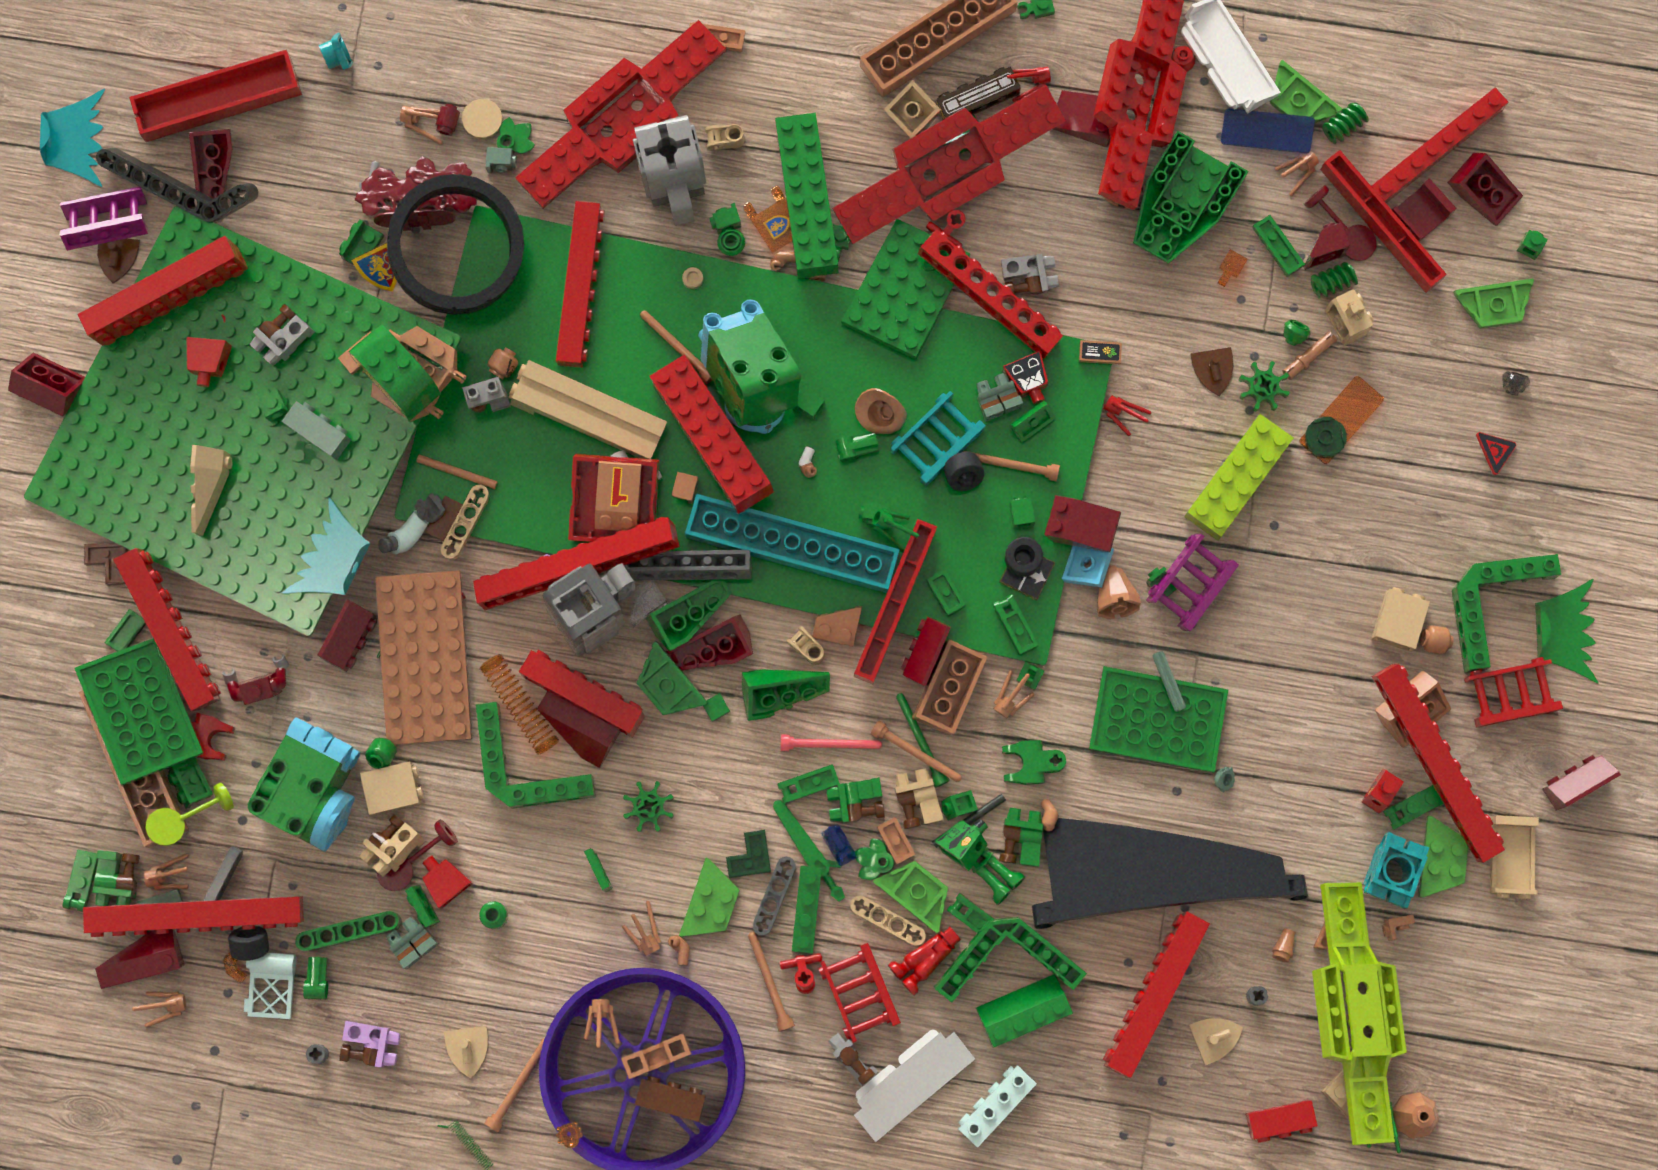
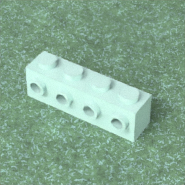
[958,1065,1037,1148]

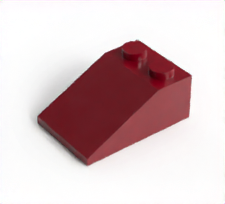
[1053,90,1110,147]
[1447,152,1523,226]
[1044,495,1121,553]

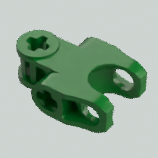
[1002,740,1066,785]

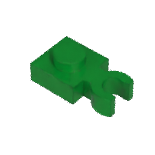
[1017,0,1055,19]

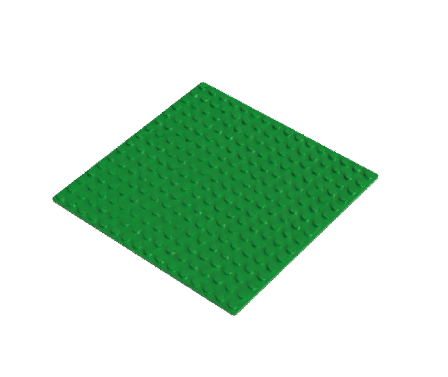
[24,206,461,636]

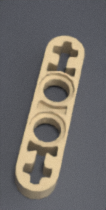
[441,485,490,560]
[850,896,926,946]

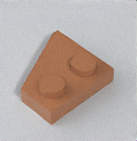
[812,606,862,647]

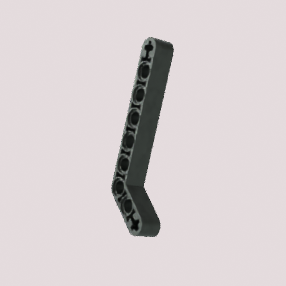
[96,148,258,222]

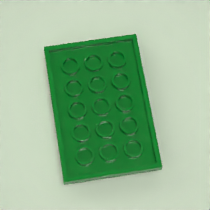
[841,219,970,359]
[74,638,203,786]
[1089,666,1228,773]

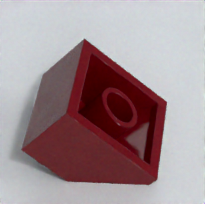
[1304,222,1350,270]

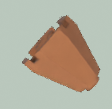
[1097,565,1141,619]
[1393,1092,1439,1139]

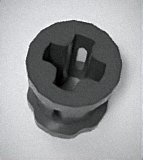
[1246,986,1268,1006]
[306,1044,329,1064]

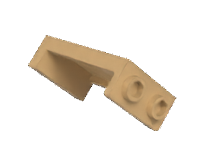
[1490,815,1539,899]

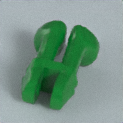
[971,847,1025,905]

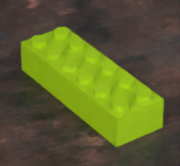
[1184,414,1294,541]

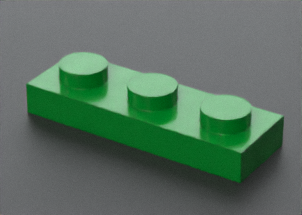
[1252,215,1305,277]

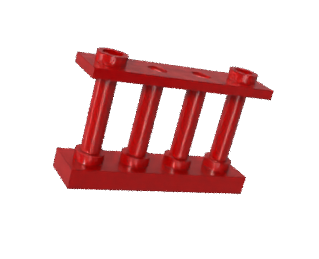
[1464,657,1563,728]
[818,943,901,1043]

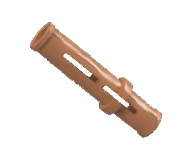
[1282,331,1337,380]

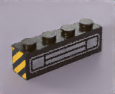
[936,66,1021,119]

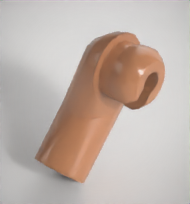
[770,252,795,271]
[1041,799,1058,831]
[668,935,690,965]

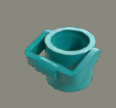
[319,33,353,70]

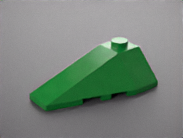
[645,579,732,651]
[742,669,830,721]

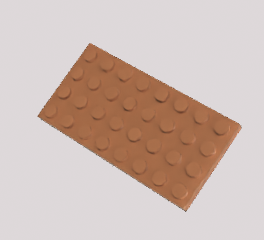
[376,571,472,745]

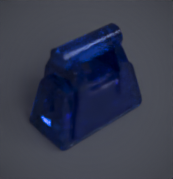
[821,824,857,867]

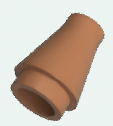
[1272,929,1296,962]

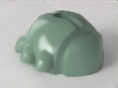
[1214,767,1235,792]

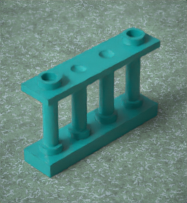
[891,391,986,487]

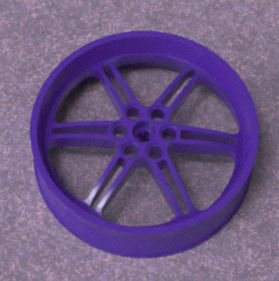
[539,968,745,1170]

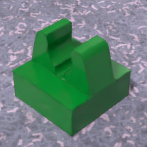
[1016,662,1044,690]

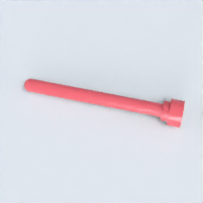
[781,734,882,751]

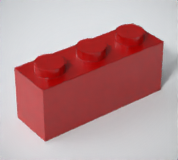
[1245,1100,1318,1143]

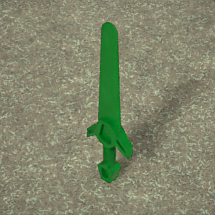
[773,800,845,902]

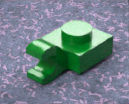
[833,224,850,262]

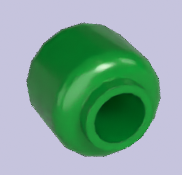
[365,738,397,769]
[479,901,508,930]

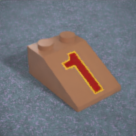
[595,461,641,531]

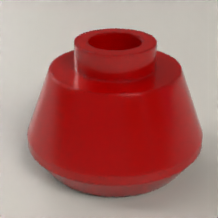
[1171,46,1196,72]

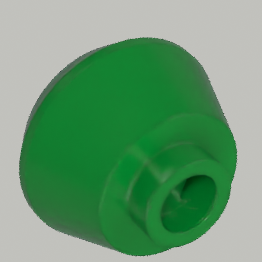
[717,229,745,256]
[1283,319,1311,346]

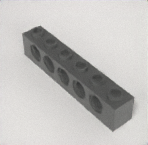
[624,550,752,581]

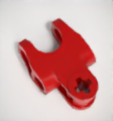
[190,713,235,761]

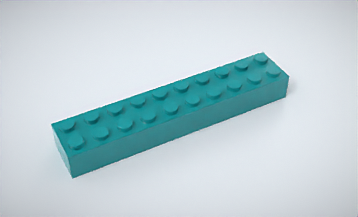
[685,494,900,593]

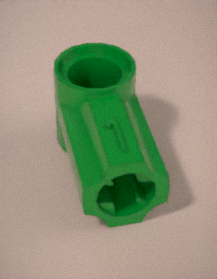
[835,433,879,462]
[303,957,328,1000]

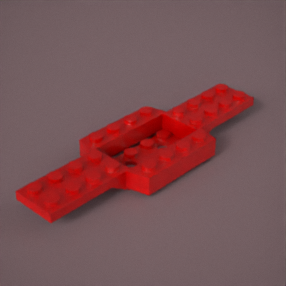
[1093,0,1187,210]
[515,20,726,209]
[832,85,1066,244]

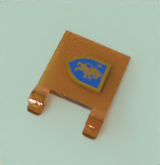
[743,185,792,253]

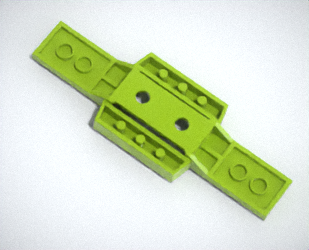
[1312,882,1407,1145]

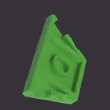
[1270,60,1342,129]
[1454,279,1534,329]
[1418,815,1468,898]
[679,858,740,937]
[873,861,948,934]

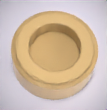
[682,267,703,289]

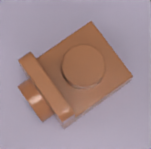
[1382,915,1415,941]

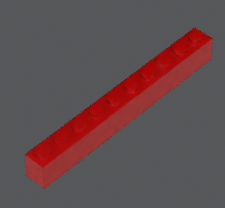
[473,517,679,610]
[1371,663,1505,863]
[83,896,304,937]

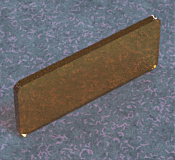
[1299,376,1384,464]

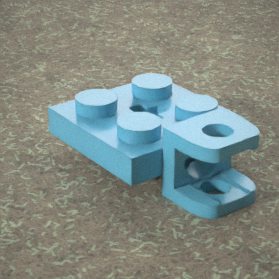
[1062,546,1114,588]

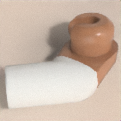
[798,446,817,478]

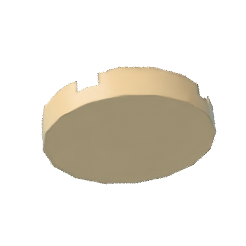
[462,99,503,140]

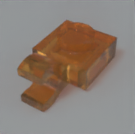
[1218,249,1248,287]

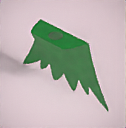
[1535,579,1598,684]

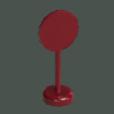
[1304,185,1377,261]
[377,819,458,891]

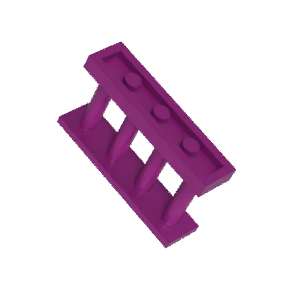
[60,187,148,251]
[1146,534,1239,631]

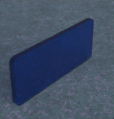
[1221,108,1315,154]

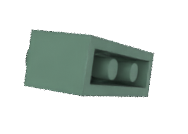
[282,401,351,460]

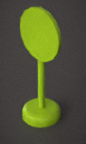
[145,782,234,846]

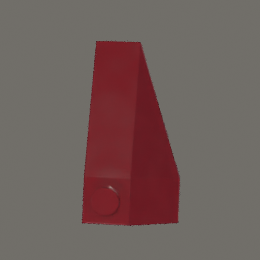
[189,129,233,214]
[666,614,753,671]
[95,929,185,989]

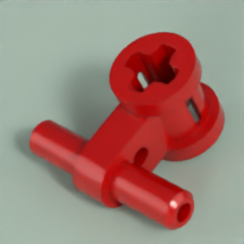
[926,209,966,247]
[779,953,822,994]

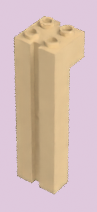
[508,360,667,459]

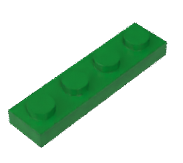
[792,866,822,954]

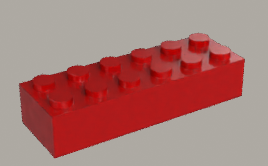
[519,650,645,738]

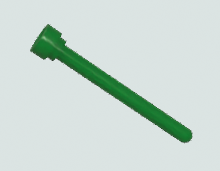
[896,693,950,788]

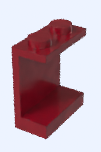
[1392,178,1457,242]

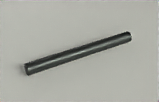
[932,794,1006,848]

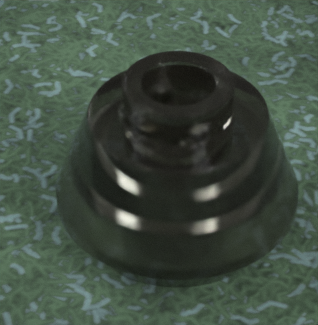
[1502,371,1530,396]

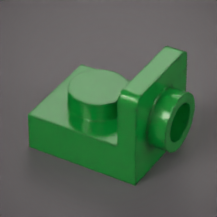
[259,389,289,422]
[1146,567,1177,597]
[941,790,978,821]

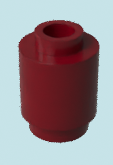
[435,104,460,136]

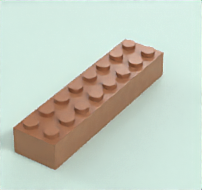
[860,0,1017,98]
[78,690,189,848]

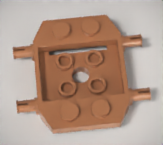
[362,326,466,421]

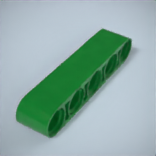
[295,911,402,952]

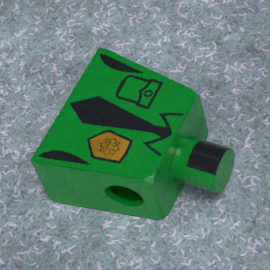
[935,819,988,871]

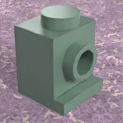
[485,147,517,173]

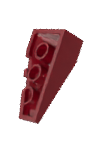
[537,691,621,768]

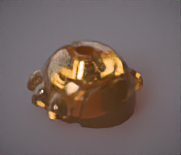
[555,1122,583,1148]

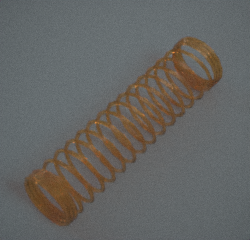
[479,654,559,755]

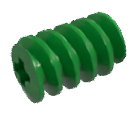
[1322,102,1369,144]
[1310,262,1358,299]

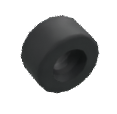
[944,452,985,491]
[1005,537,1043,577]
[228,926,269,961]

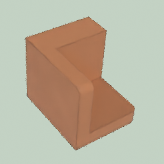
[672,472,699,504]

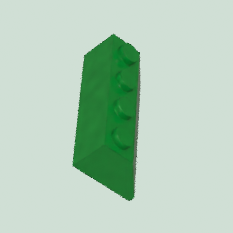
[976,974,1073,1048]

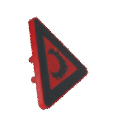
[1476,432,1517,475]

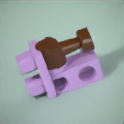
[340,1021,401,1067]

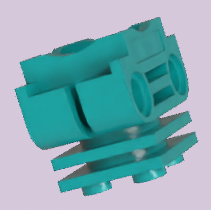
[1363,832,1429,909]

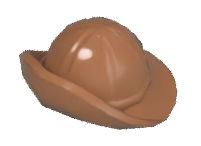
[855,388,907,434]

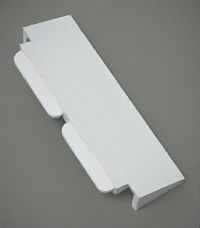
[1181,0,1281,114]
[854,1030,975,1142]

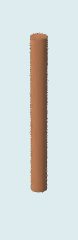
[417,455,498,489]

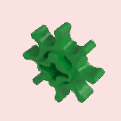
[1239,361,1290,412]
[623,781,674,832]

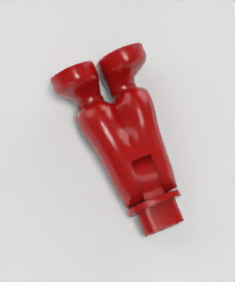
[888,927,961,996]

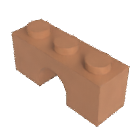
[621,1033,692,1079]

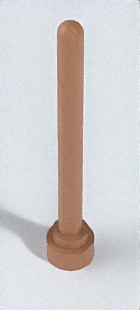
[640,311,712,384]
[962,451,1060,482]
[870,720,962,782]
[748,932,795,1032]
[484,1038,545,1133]

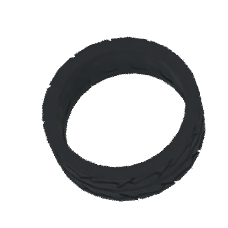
[387,174,524,315]

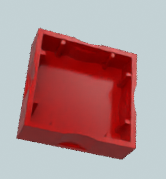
[568,454,659,542]

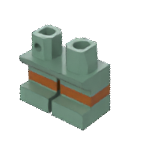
[976,373,1023,422]
[386,917,439,969]

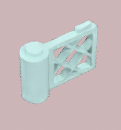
[244,953,297,1019]

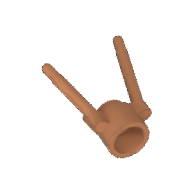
[400,106,443,145]
[1275,151,1319,196]
[993,670,1034,719]
[144,854,188,890]
[622,901,661,956]
[132,991,186,1027]
[584,999,620,1049]

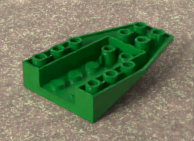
[1133,131,1249,264]

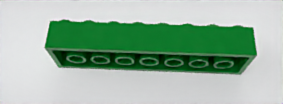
[775,112,839,279]

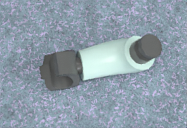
[378,493,445,554]

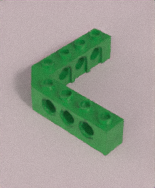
[1452,554,1561,673]
[476,702,596,809]
[934,917,1087,1003]

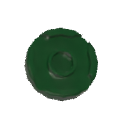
[1305,417,1347,458]

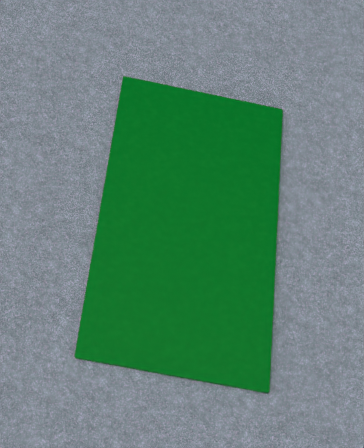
[394,206,1112,666]

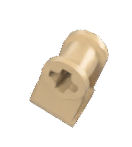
[705,124,745,151]
[786,626,825,665]

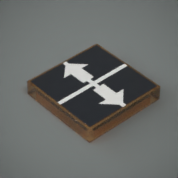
[999,549,1055,601]

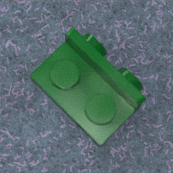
[339,219,384,265]
[167,758,213,809]

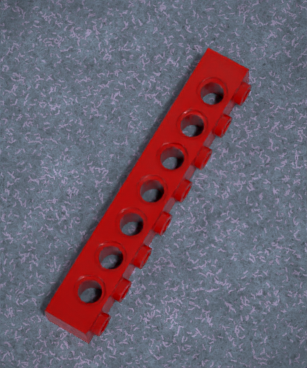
[918,230,1063,359]

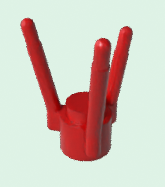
[1007,67,1051,102]
[1103,395,1152,436]

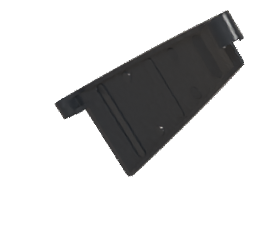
[1032,818,1308,929]

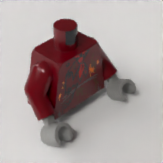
[222,654,289,705]

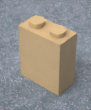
[1371,587,1430,652]
[360,761,424,817]

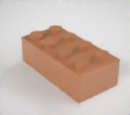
[912,640,987,735]

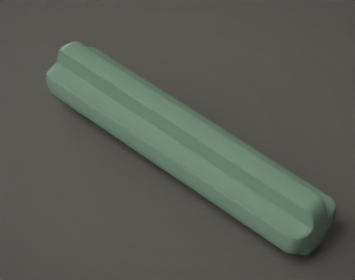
[1153,651,1186,712]

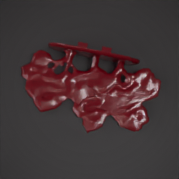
[355,156,477,231]

